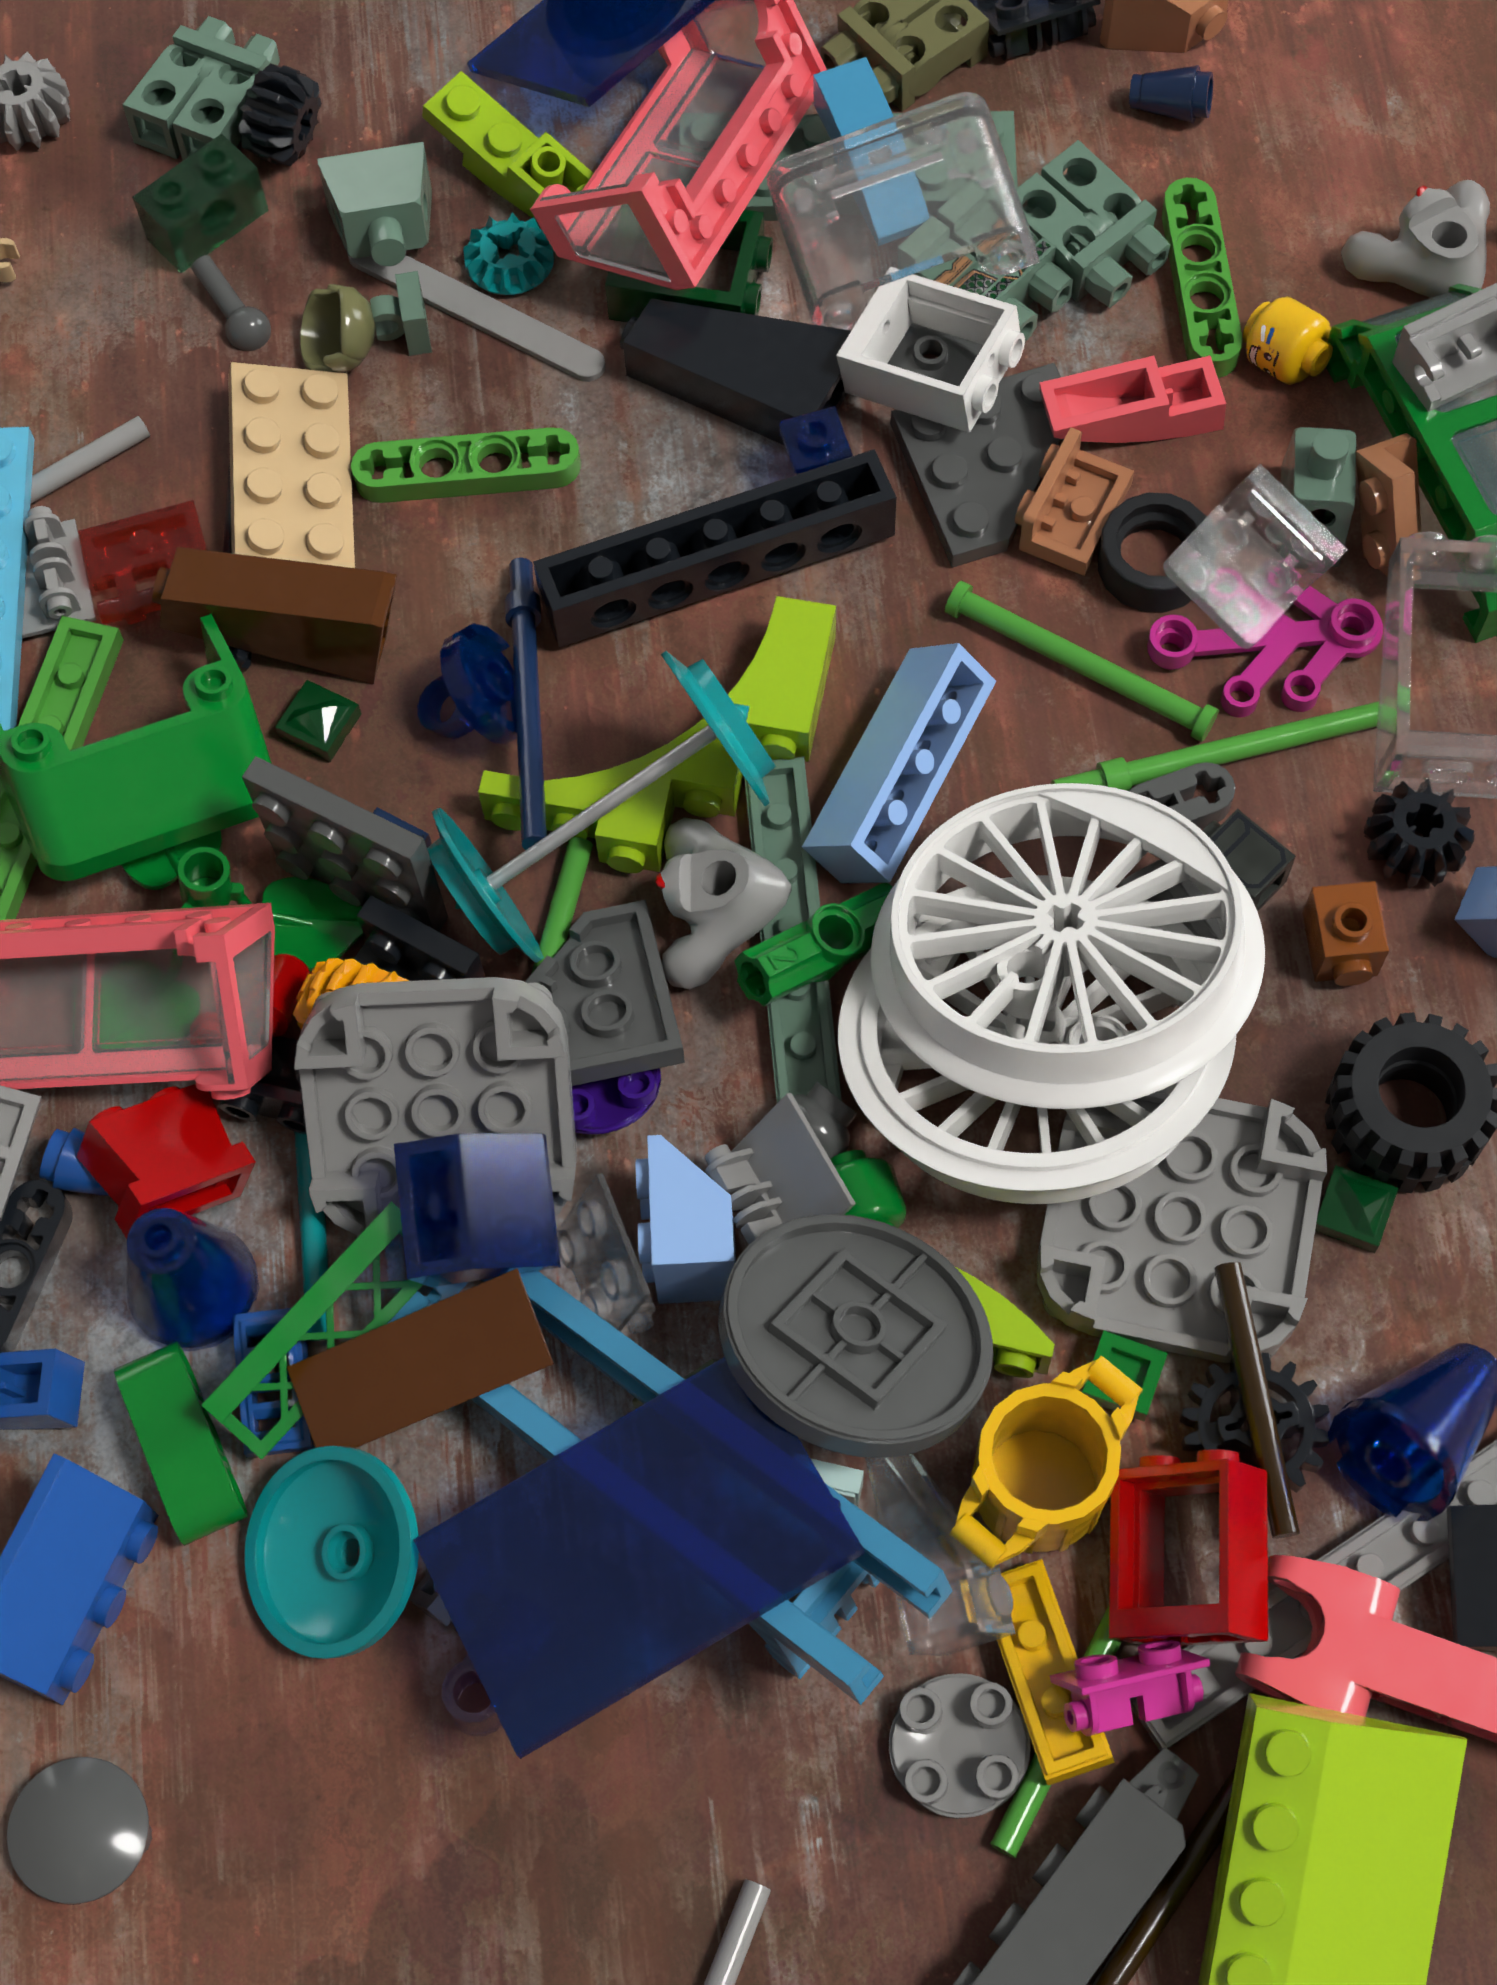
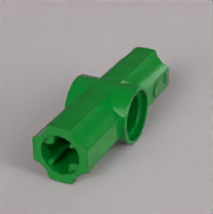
[734,883,893,1007]

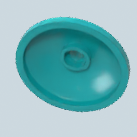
[245,1446,419,1659]

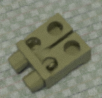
[821,0,989,112]

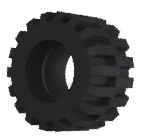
[1324,1012,1497,1193]

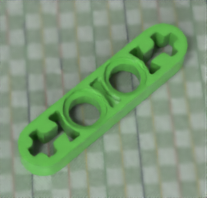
[1162,177,1242,378]
[351,428,581,503]

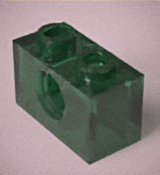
[132,134,269,273]

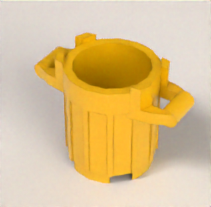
[950,1356,1143,1569]

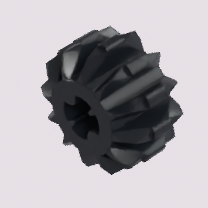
[238,63,322,166]
[1364,778,1475,889]

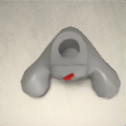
[1341,180,1490,301]
[655,817,792,990]

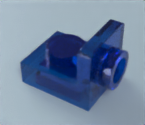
[779,406,853,475]

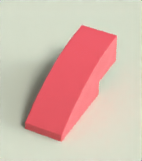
[1039,355,1226,443]

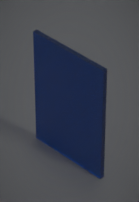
[414,1357,866,1759]

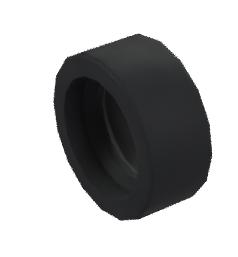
[1098,492,1215,613]

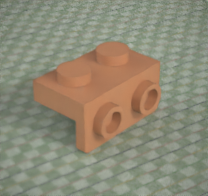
[1015,427,1134,576]
[1356,433,1422,586]

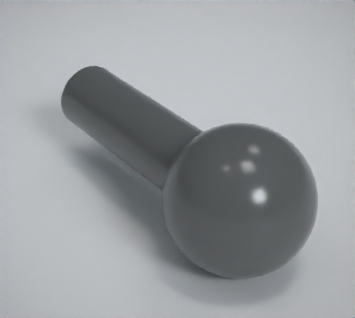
[191,255,271,351]

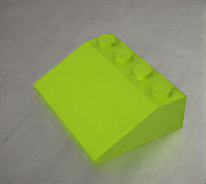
[1198,1693,1467,1985]

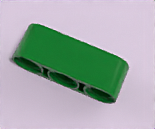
[114,1341,249,1546]

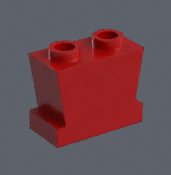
[76,1084,256,1240]

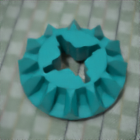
[463,212,555,295]

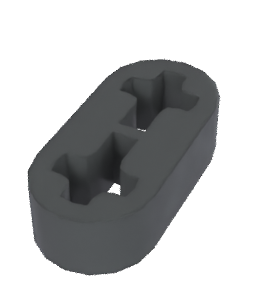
[1129,762,1236,829]

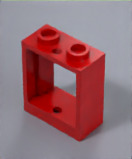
[1109,1449,1268,1646]

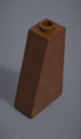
[152,547,397,684]

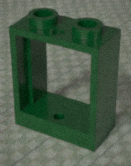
[605,204,773,323]

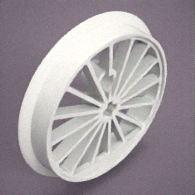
[871,783,1265,1109]
[838,875,1236,1204]

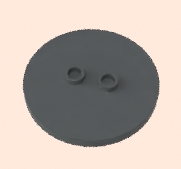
[718,1214,993,1458]

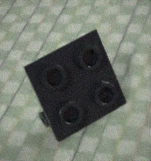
[969,0,1101,61]

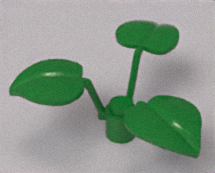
[98,830,364,1050]

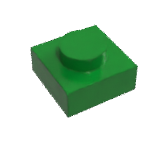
[1082,1330,1168,1421]

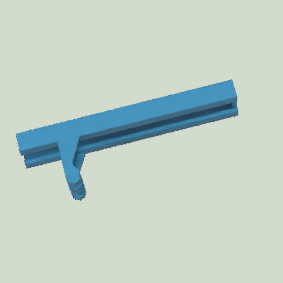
[387,1226,953,1705]

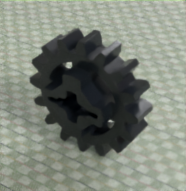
[1179,1352,1332,1494]

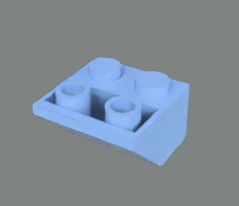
[635,1135,736,1304]

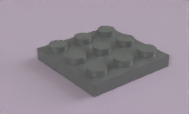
[242,756,448,932]

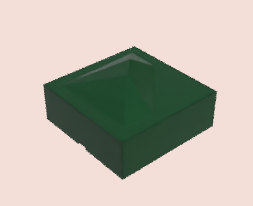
[275,680,362,762]
[1315,1165,1398,1253]

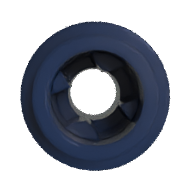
[1129,65,1214,124]

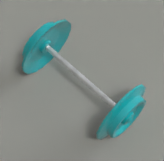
[427,651,776,963]

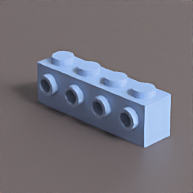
[802,643,996,883]

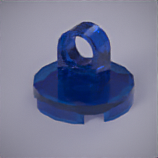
[417,623,517,745]

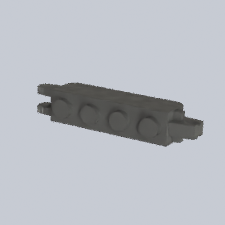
[953,1747,1199,1985]

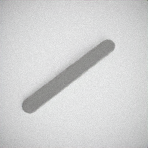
[348,255,605,382]

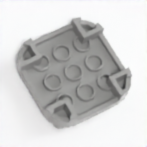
[294,977,577,1241]
[1037,1092,1327,1363]

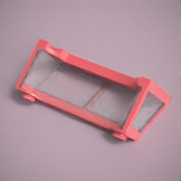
[530,0,827,290]
[0,903,275,1100]

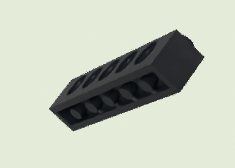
[533,449,897,648]

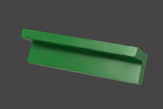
[201,1201,447,1460]

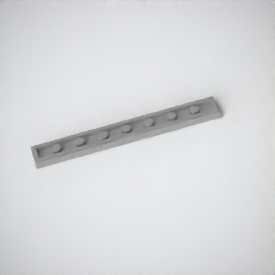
[1130,1440,1497,1751]

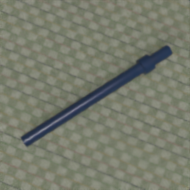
[505,558,547,850]

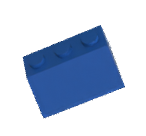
[0,1453,159,1705]

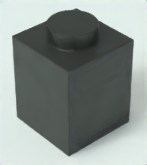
[1202,809,1296,912]

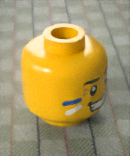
[1243,296,1333,385]

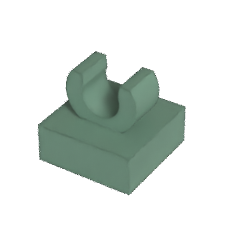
[370,271,432,356]

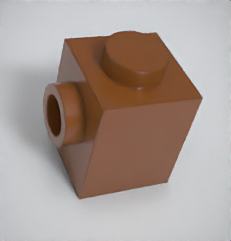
[1302,881,1389,986]

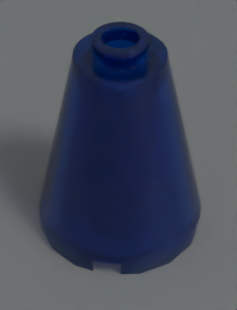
[126,1208,260,1352]
[1328,1343,1497,1521]

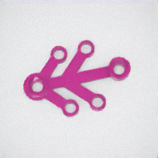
[1147,565,1383,718]

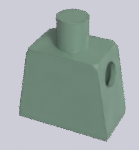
[317,142,432,266]
[1279,427,1356,567]

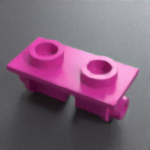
[1050,1640,1210,1736]

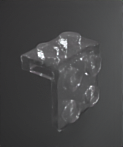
[1163,464,1348,649]

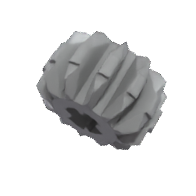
[0,51,70,151]

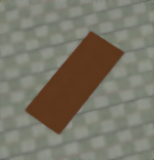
[287,1268,554,1448]

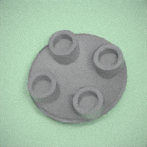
[889,1673,1030,1818]

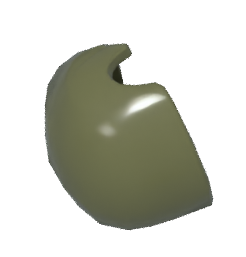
[300,284,376,373]

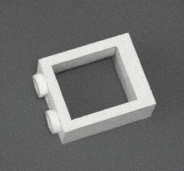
[836,268,1025,433]

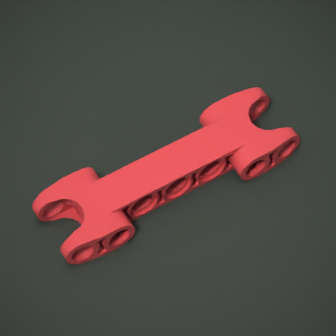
[1235,1555,1497,1743]

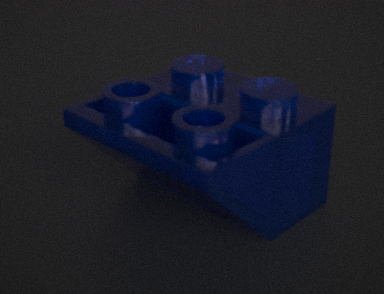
[394,1133,561,1287]

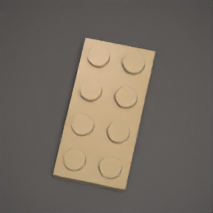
[228,362,355,568]

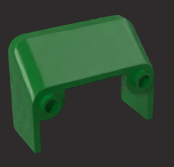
[0,614,272,881]

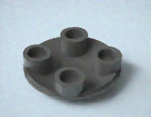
[7,1757,152,1905]

